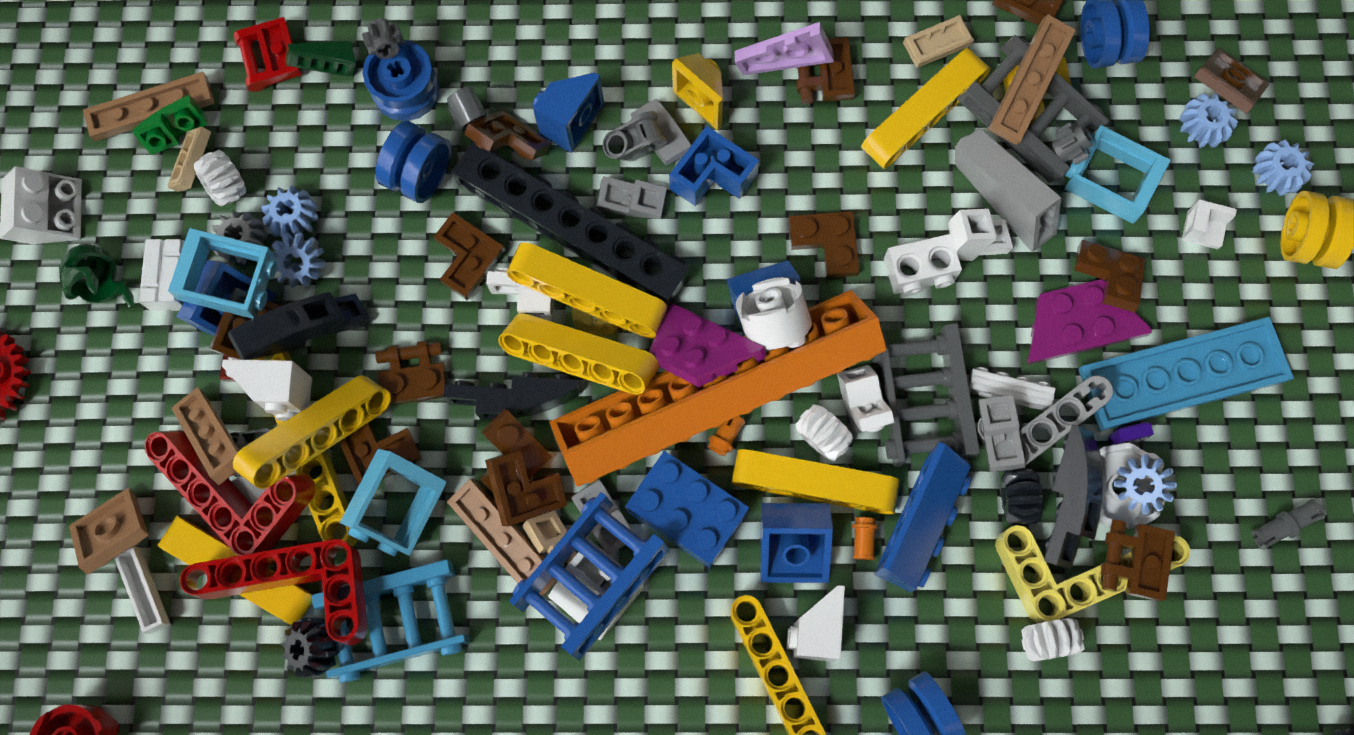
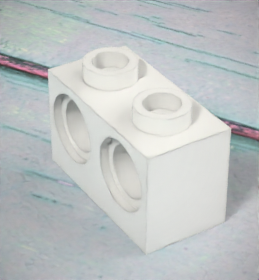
[884,234,962,296]

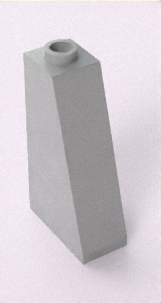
[955,128,1061,252]

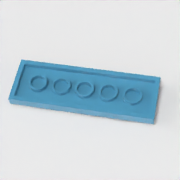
[1078,317,1294,431]

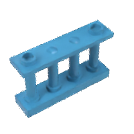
[311,559,470,683]

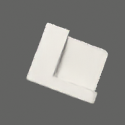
[1182,200,1237,249]

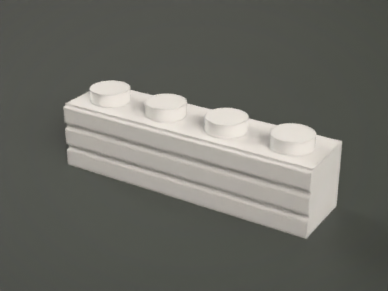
[968,367,1055,411]
[114,546,171,634]

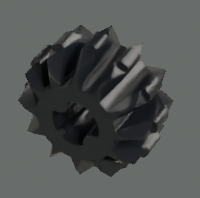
[1000,468,1044,526]
[281,618,340,678]

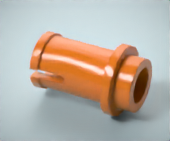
[708,416,745,456]
[851,517,879,560]

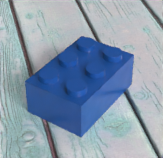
[625,451,749,569]

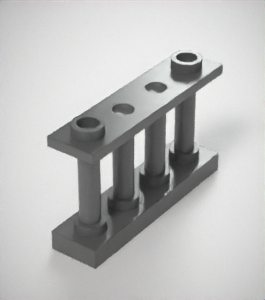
[956,35,1109,183]
[872,323,980,468]

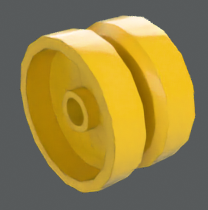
[1280,191,1354,269]

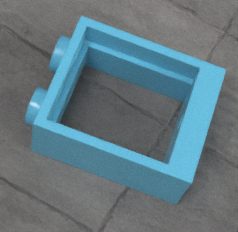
[1064,125,1171,224]
[168,228,277,319]
[340,449,447,557]

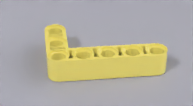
[995,525,1190,623]

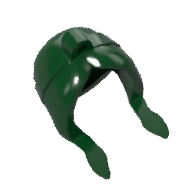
[59,244,134,308]

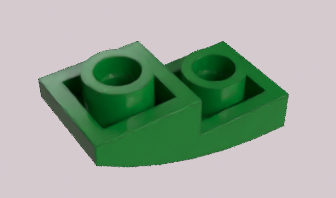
[132,95,207,155]

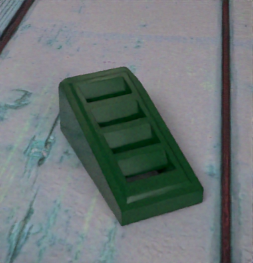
[285,41,356,76]

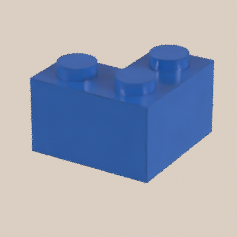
[669,126,759,206]

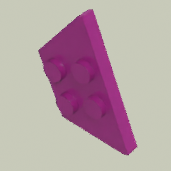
[1026,279,1152,365]
[649,303,766,387]

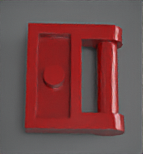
[233,17,302,92]

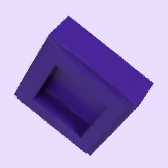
[1108,422,1154,446]

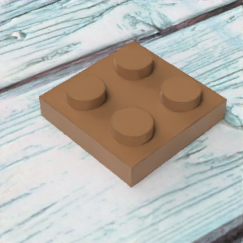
[69,488,149,575]

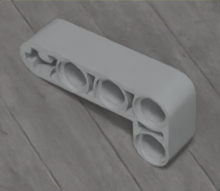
[976,376,1113,470]

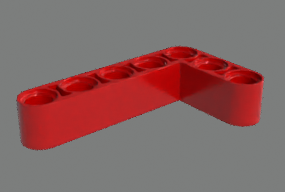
[145,430,316,556]
[179,539,367,645]

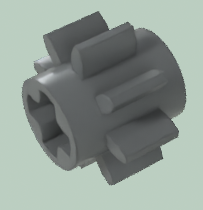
[362,18,405,59]
[1052,122,1094,165]

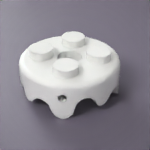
[1098,443,1169,530]

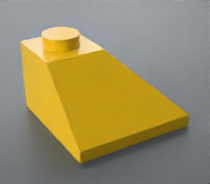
[672,53,723,131]

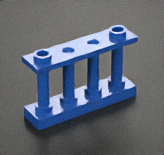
[509,492,670,661]

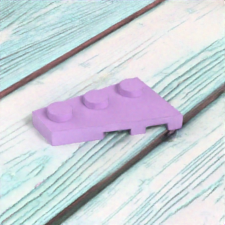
[734,22,834,75]

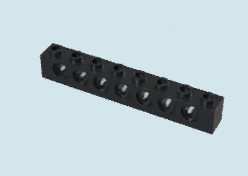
[452,142,689,309]

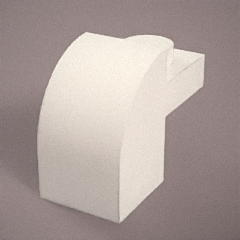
[948,209,1013,261]
[486,268,555,321]
[837,365,894,432]

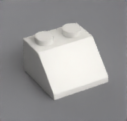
[222,360,312,421]
[786,586,845,662]

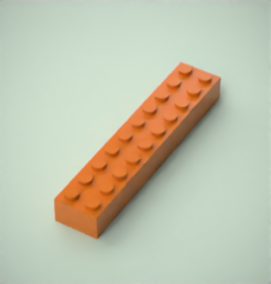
[549,290,886,487]

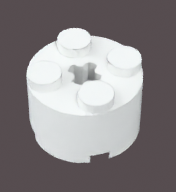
[736,277,812,353]

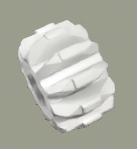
[194,150,246,206]
[796,404,853,461]
[1021,618,1085,661]

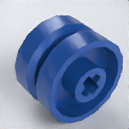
[1080,0,1150,69]
[362,40,440,121]
[375,121,452,203]
[881,671,966,735]

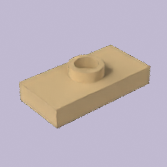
[903,15,974,68]
[168,127,211,192]

